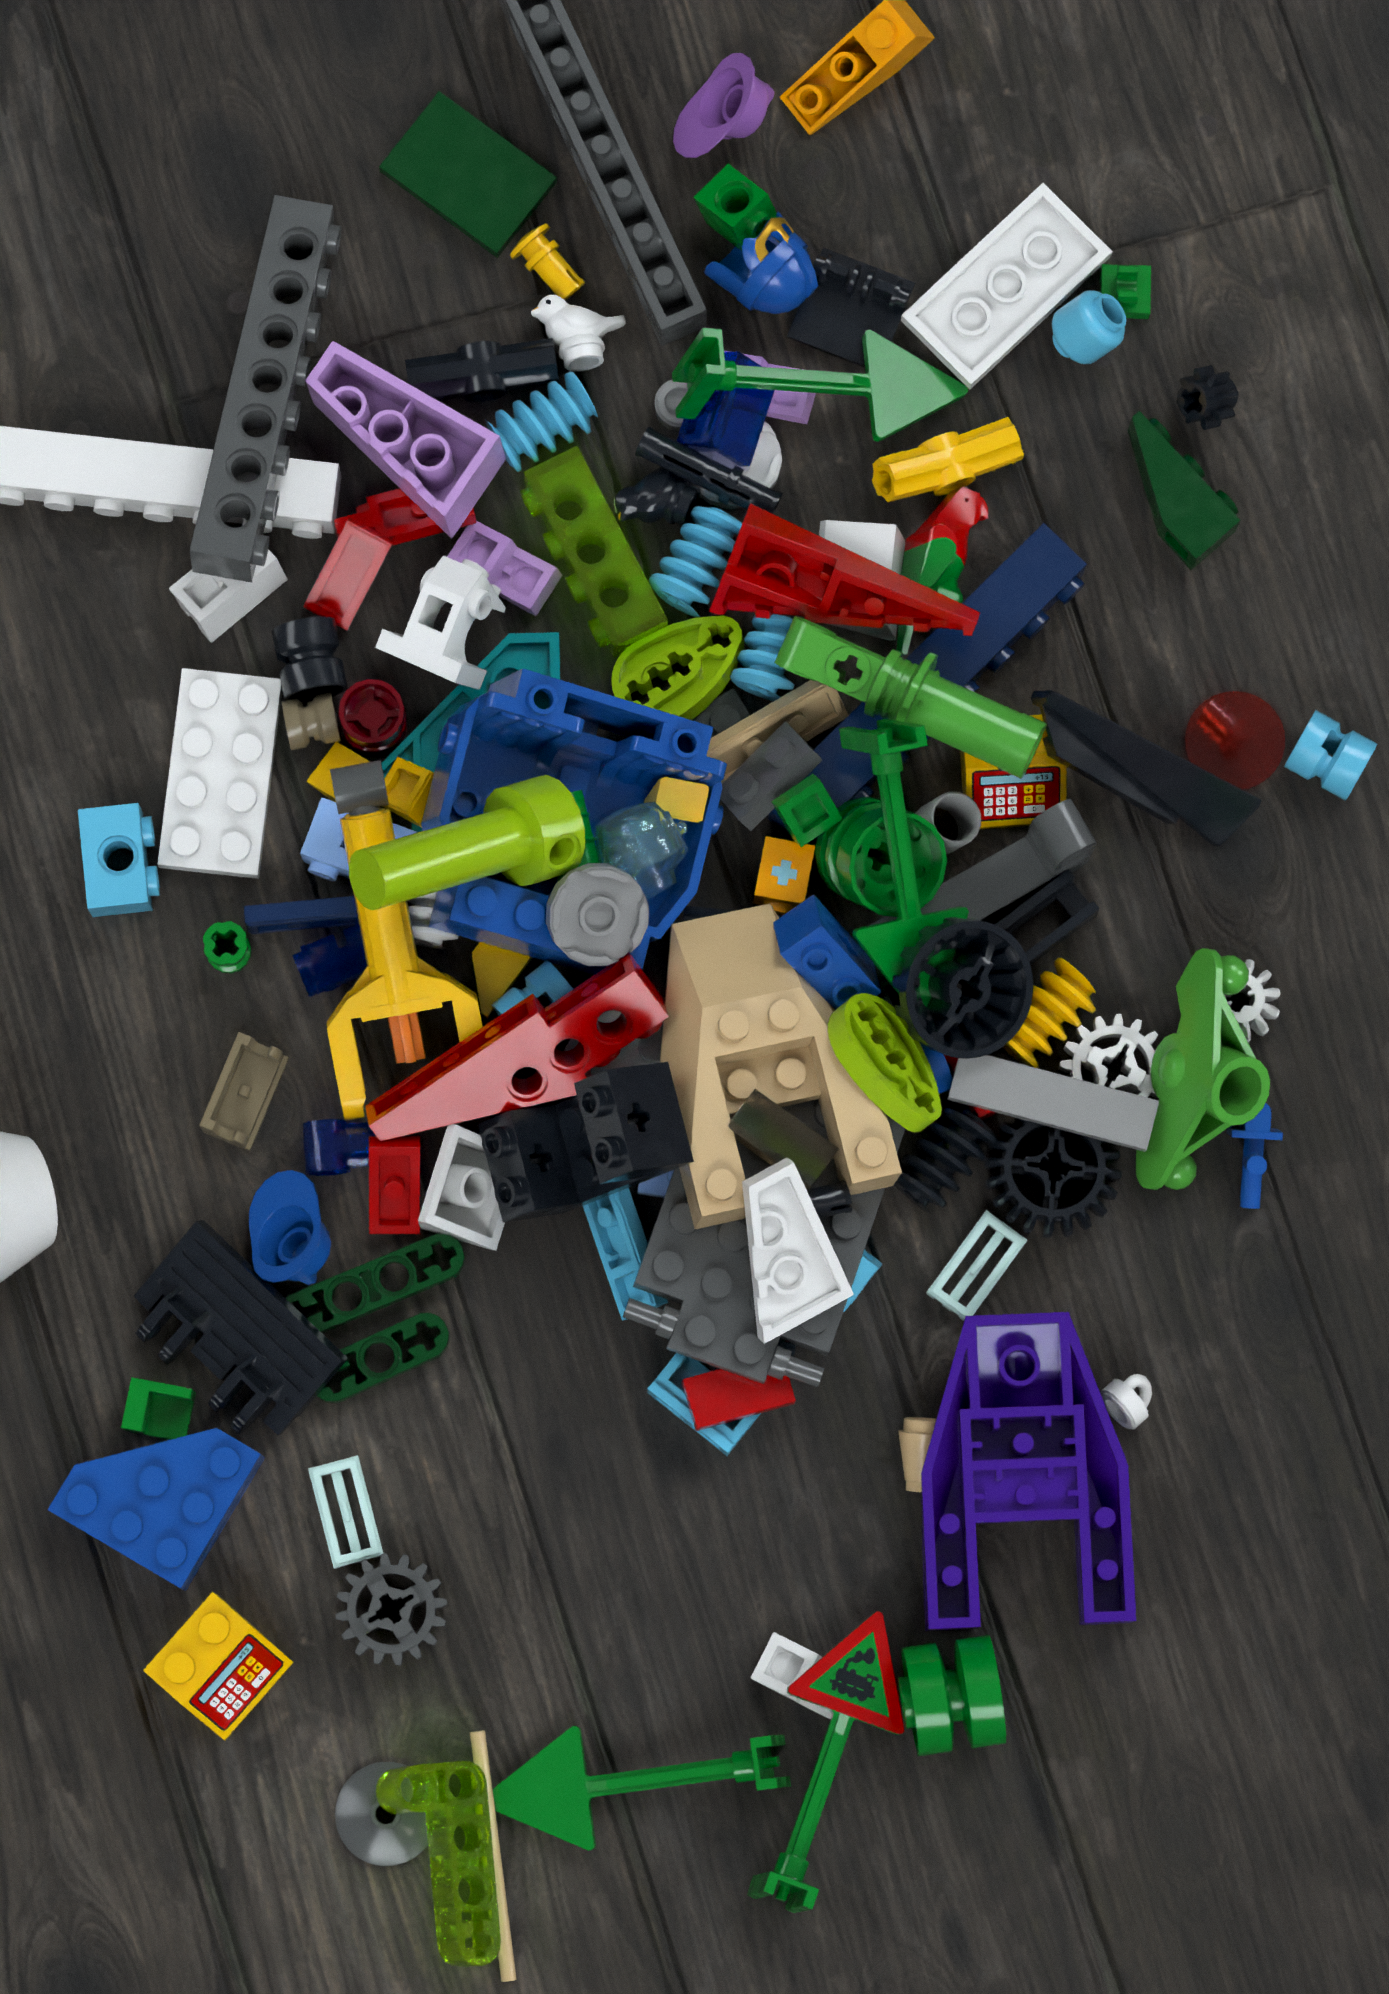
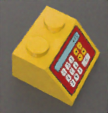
[960,715,1067,829]
[143,1592,294,1740]

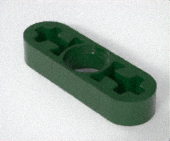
[317,1313,450,1403]

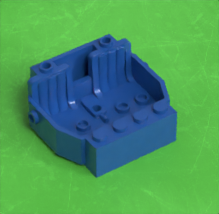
[421,668,727,975]

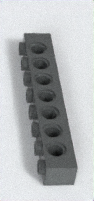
[498,0,707,346]
[189,195,342,583]

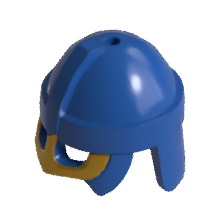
[704,212,818,314]

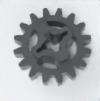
[335,1553,448,1666]

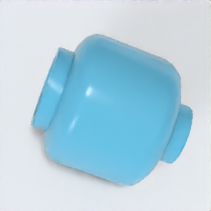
[1052,290,1126,364]

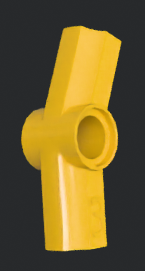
[872,417,1024,502]

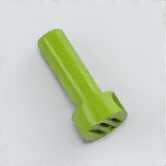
[349,775,585,910]

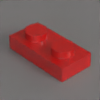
[369,1136,420,1234]

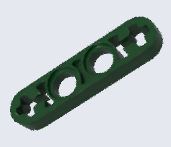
[286,1234,465,1334]

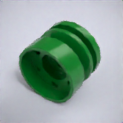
[815,797,947,917]

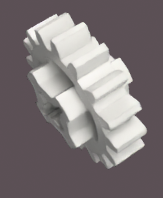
[1058,1014,1158,1098]

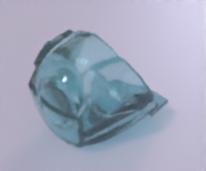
[595,802,689,900]

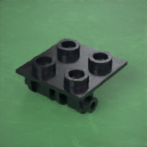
[787,247,915,367]

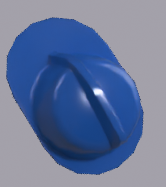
[249,1170,332,1285]

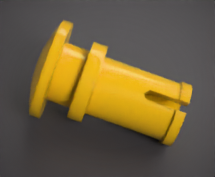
[510,223,585,300]

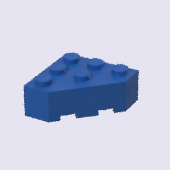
[48,1428,265,1591]

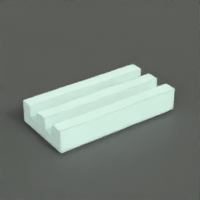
[926,1210,1027,1321]
[308,1455,384,1569]

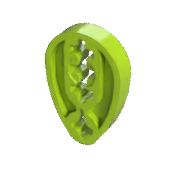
[611,615,744,720]
[828,993,942,1133]

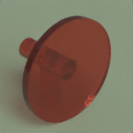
[1185,691,1285,790]

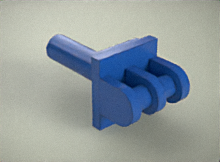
[1227,1103,1283,1209]

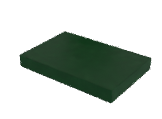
[379,91,557,258]

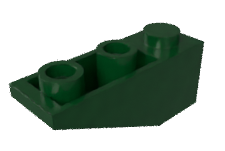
[1128,411,1241,570]

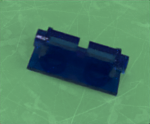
[292,924,367,997]

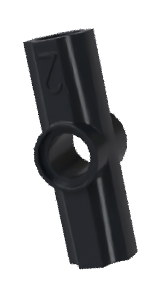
[405,338,559,402]

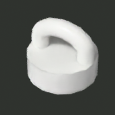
[1100,1374,1152,1430]

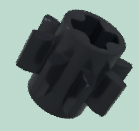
[1176,365,1239,430]

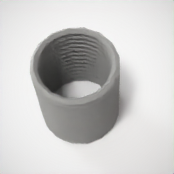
[915,792,981,855]

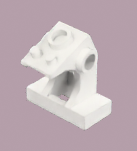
[375,556,506,690]

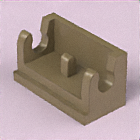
[199,1032,289,1152]

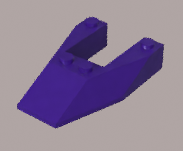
[921,1312,1136,1631]

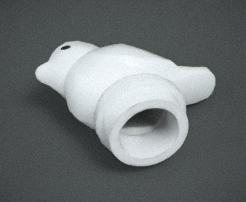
[531,295,626,371]

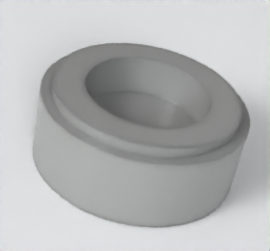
[655,380,704,431]

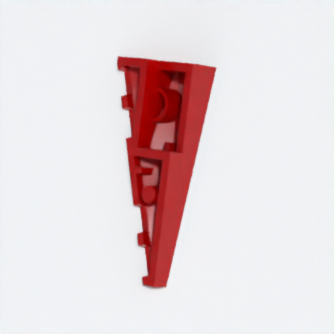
[709,503,980,636]

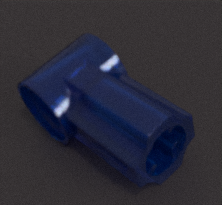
[302,1119,376,1176]

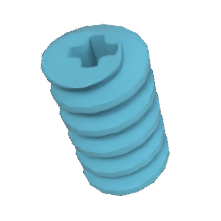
[485,371,598,472]
[649,506,742,617]
[730,614,804,701]

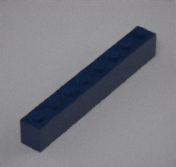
[766,523,1087,846]

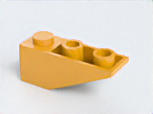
[780,0,935,135]

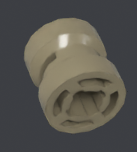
[281,692,341,751]

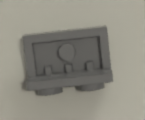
[720,721,822,831]

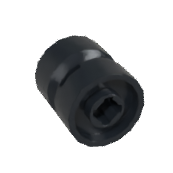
[271,616,348,702]

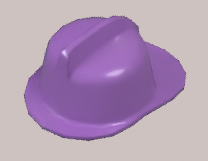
[673,53,774,158]

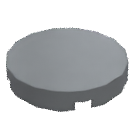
[546,863,649,966]

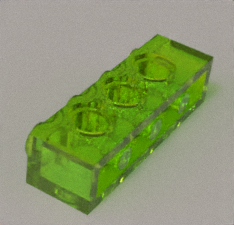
[520,446,668,657]

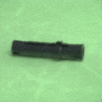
[635,426,783,514]

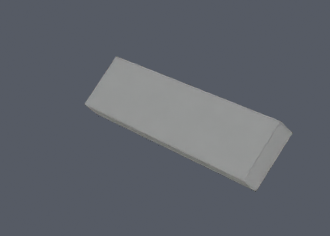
[947,1055,1159,1152]

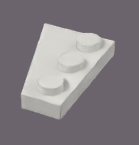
[742,1157,854,1344]

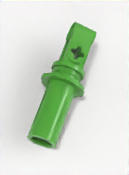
[774,616,1047,779]

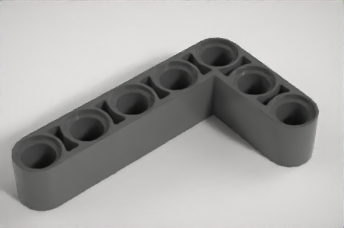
[852,799,1097,978]

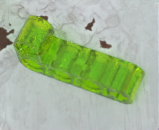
[376,1761,501,1967]

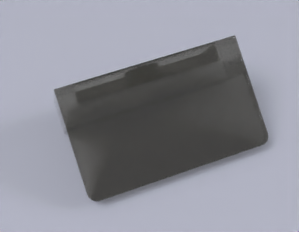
[728,1089,839,1190]

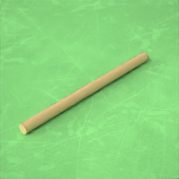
[470,1730,517,1982]

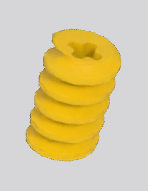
[1002,957,1096,1068]

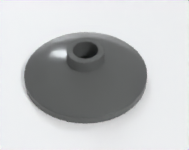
[335,1762,439,1866]

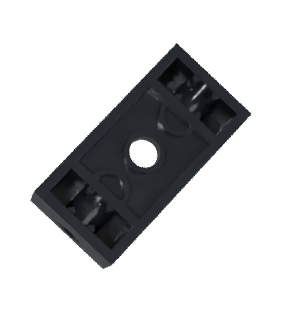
[478,1062,694,1223]

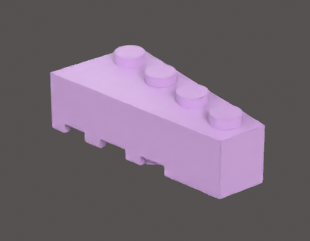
[305,341,506,539]

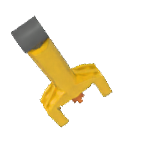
[327,760,483,1121]

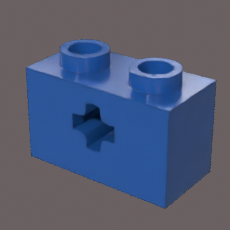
[773,894,881,1010]

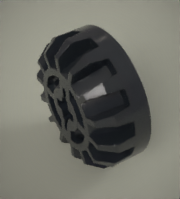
[892,917,1033,1059]

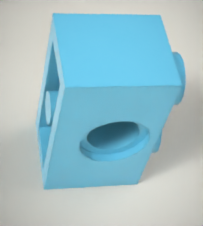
[78,803,160,917]

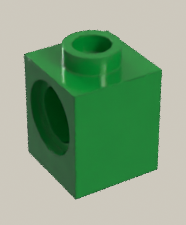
[694,163,777,251]

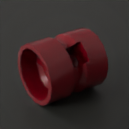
[339,679,407,757]

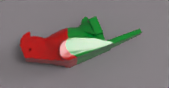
[896,486,988,656]

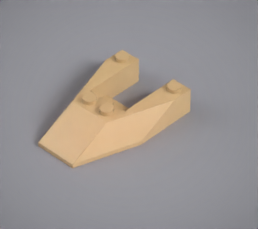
[660,904,902,1229]

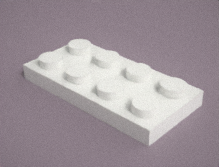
[901,183,1112,390]
[157,668,282,879]

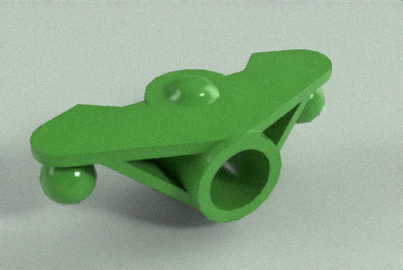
[1136,948,1270,1190]

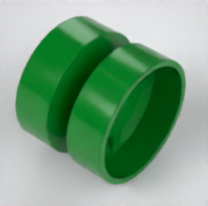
[898,1635,1006,1757]

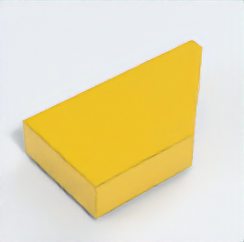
[472,942,533,1019]

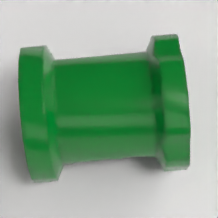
[203,921,251,974]

